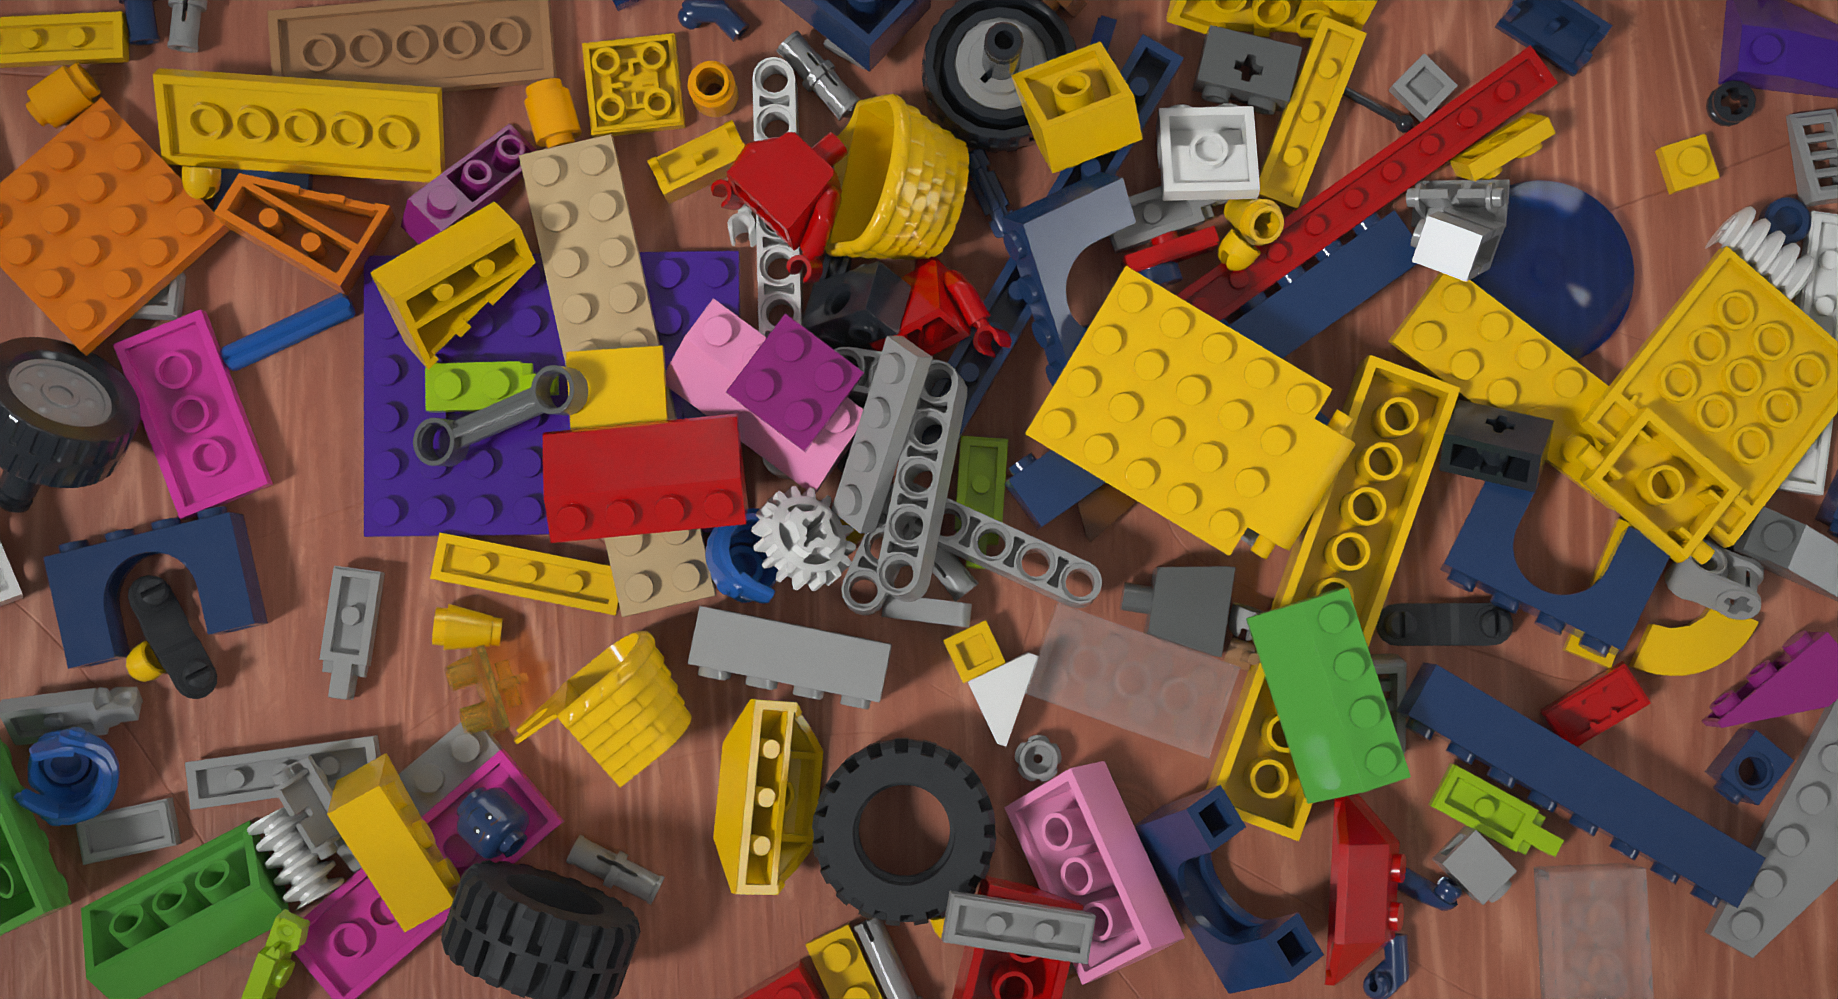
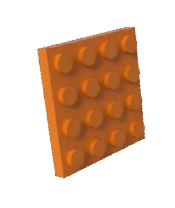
[0,97,230,356]

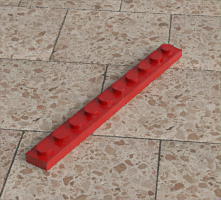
[1176,45,1558,321]

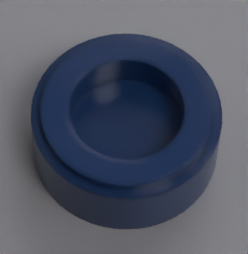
[1759,197,1811,247]
[1139,261,1183,288]

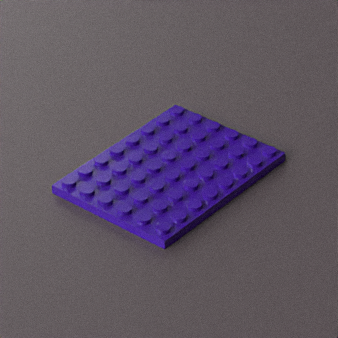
[364,251,742,537]

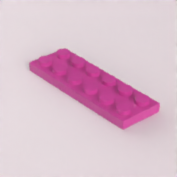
[293,749,564,999]

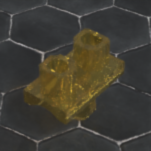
[444,645,529,735]

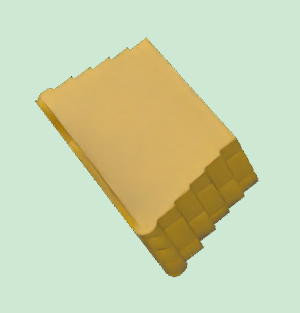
[825,94,969,261]
[514,631,692,788]

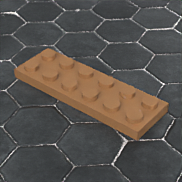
[267,0,557,92]

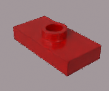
[1121,225,1220,273]
[1541,661,1651,747]

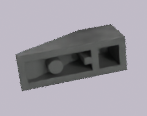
[1725,507,1838,602]

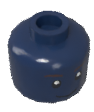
[457,787,529,859]

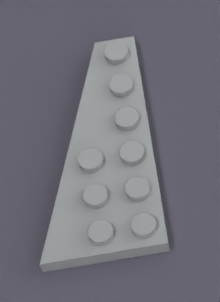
[1705,699,1838,958]

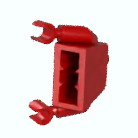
[711,132,848,283]
[870,256,1012,357]

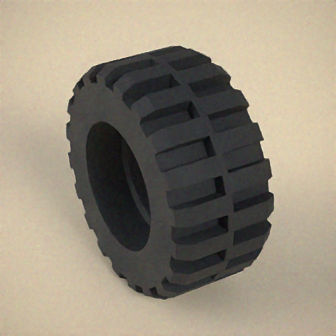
[812,737,996,926]
[441,860,641,999]

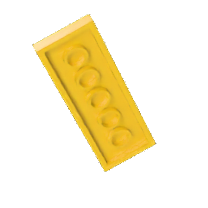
[153,68,445,182]
[1388,272,1614,510]

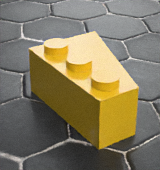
[370,201,535,370]
[327,753,460,932]

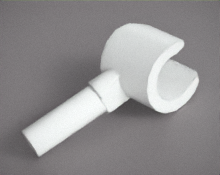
[727,203,757,247]

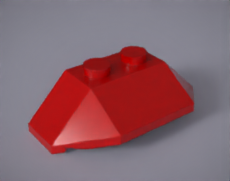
[1324,794,1406,986]

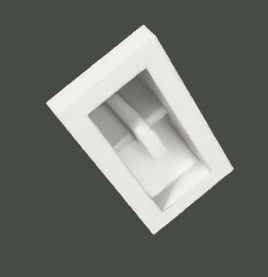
[967,652,1038,746]

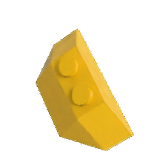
[713,699,823,895]

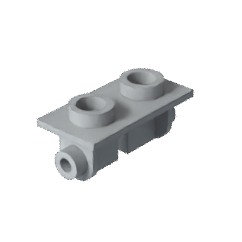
[1406,180,1510,227]
[272,755,346,860]

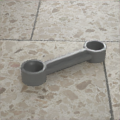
[413,365,588,467]

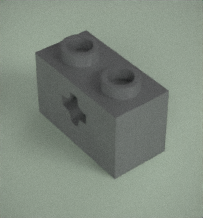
[1192,25,1302,115]

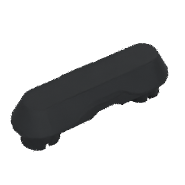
[128,575,218,699]
[1376,603,1513,646]

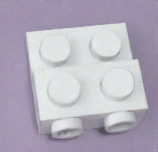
[1156,103,1260,201]

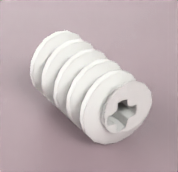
[1705,206,1815,301]
[247,807,345,911]

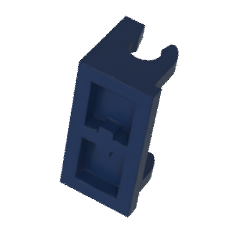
[1495,0,1613,77]

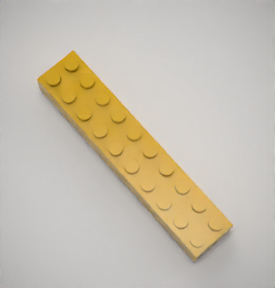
[1206,355,1461,841]

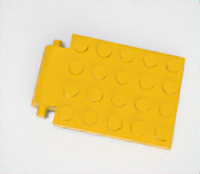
[1576,246,1838,565]
[1025,266,1356,560]

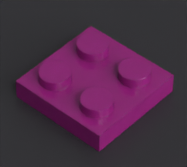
[726,314,865,453]

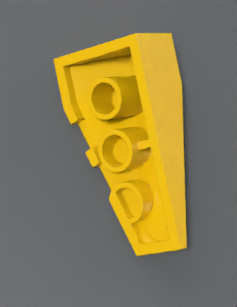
[1166,0,1378,38]

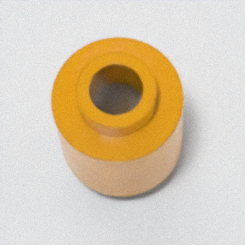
[688,61,739,118]
[25,62,101,129]
[524,78,582,148]

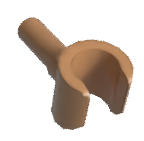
[1223,636,1260,671]

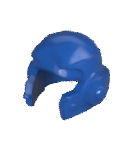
[705,508,778,604]
[13,727,120,826]

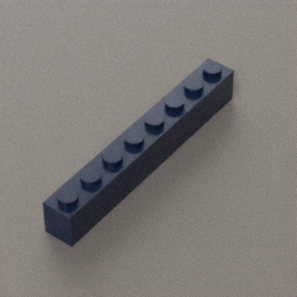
[1395,662,1766,908]

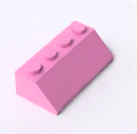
[666,298,863,493]
[1004,761,1185,985]

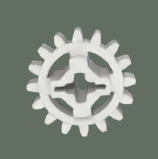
[751,486,856,591]

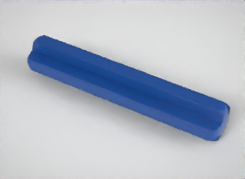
[220,293,356,371]

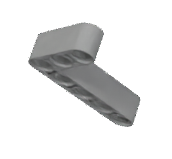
[834,347,967,602]
[841,483,1102,616]

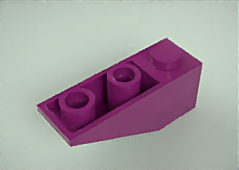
[400,123,537,244]
[1701,630,1838,728]

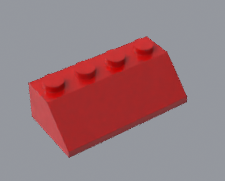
[542,414,748,543]
[952,875,1084,999]

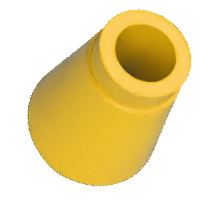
[1224,198,1284,246]
[432,604,503,651]

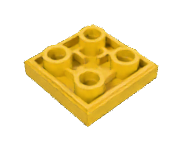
[582,33,686,138]
[566,346,669,430]

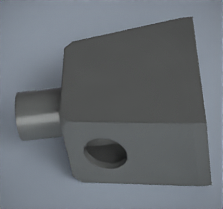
[1120,566,1236,657]

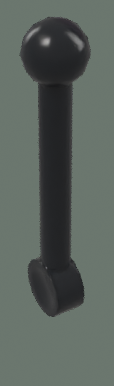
[1343,86,1414,133]

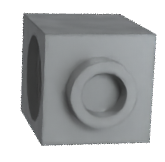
[1432,826,1517,905]

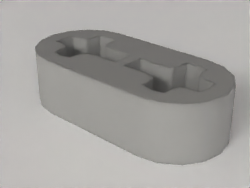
[881,594,972,628]

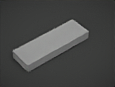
[941,890,1096,964]

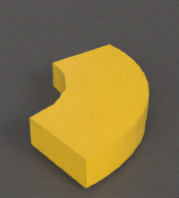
[1629,607,1759,676]

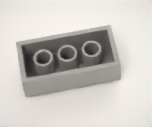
[688,606,892,709]

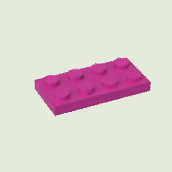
[113,309,273,520]

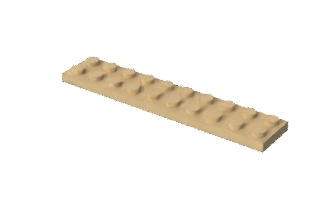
[519,134,717,617]

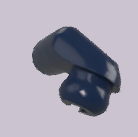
[678,0,750,42]
[1397,867,1462,911]
[1363,933,1410,999]

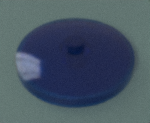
[1470,180,1635,360]

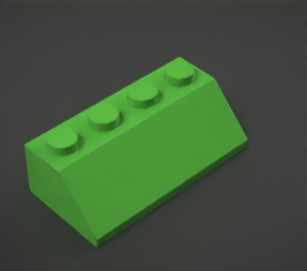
[1246,588,1411,804]
[0,738,72,936]
[81,820,289,999]

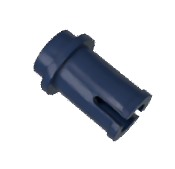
[119,0,160,46]

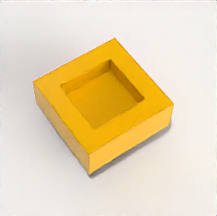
[1655,134,1720,195]
[943,620,1006,683]

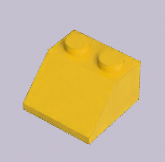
[1011,41,1143,173]

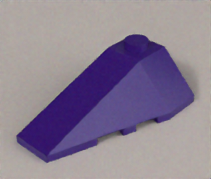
[1718,0,1838,98]

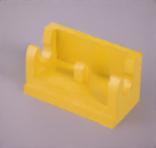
[647,120,745,204]

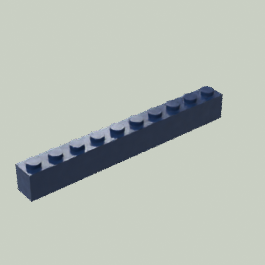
[922,34,1184,445]
[1005,210,1417,530]

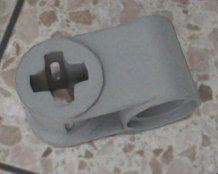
[1664,539,1764,620]

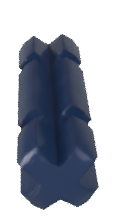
[968,148,1014,239]

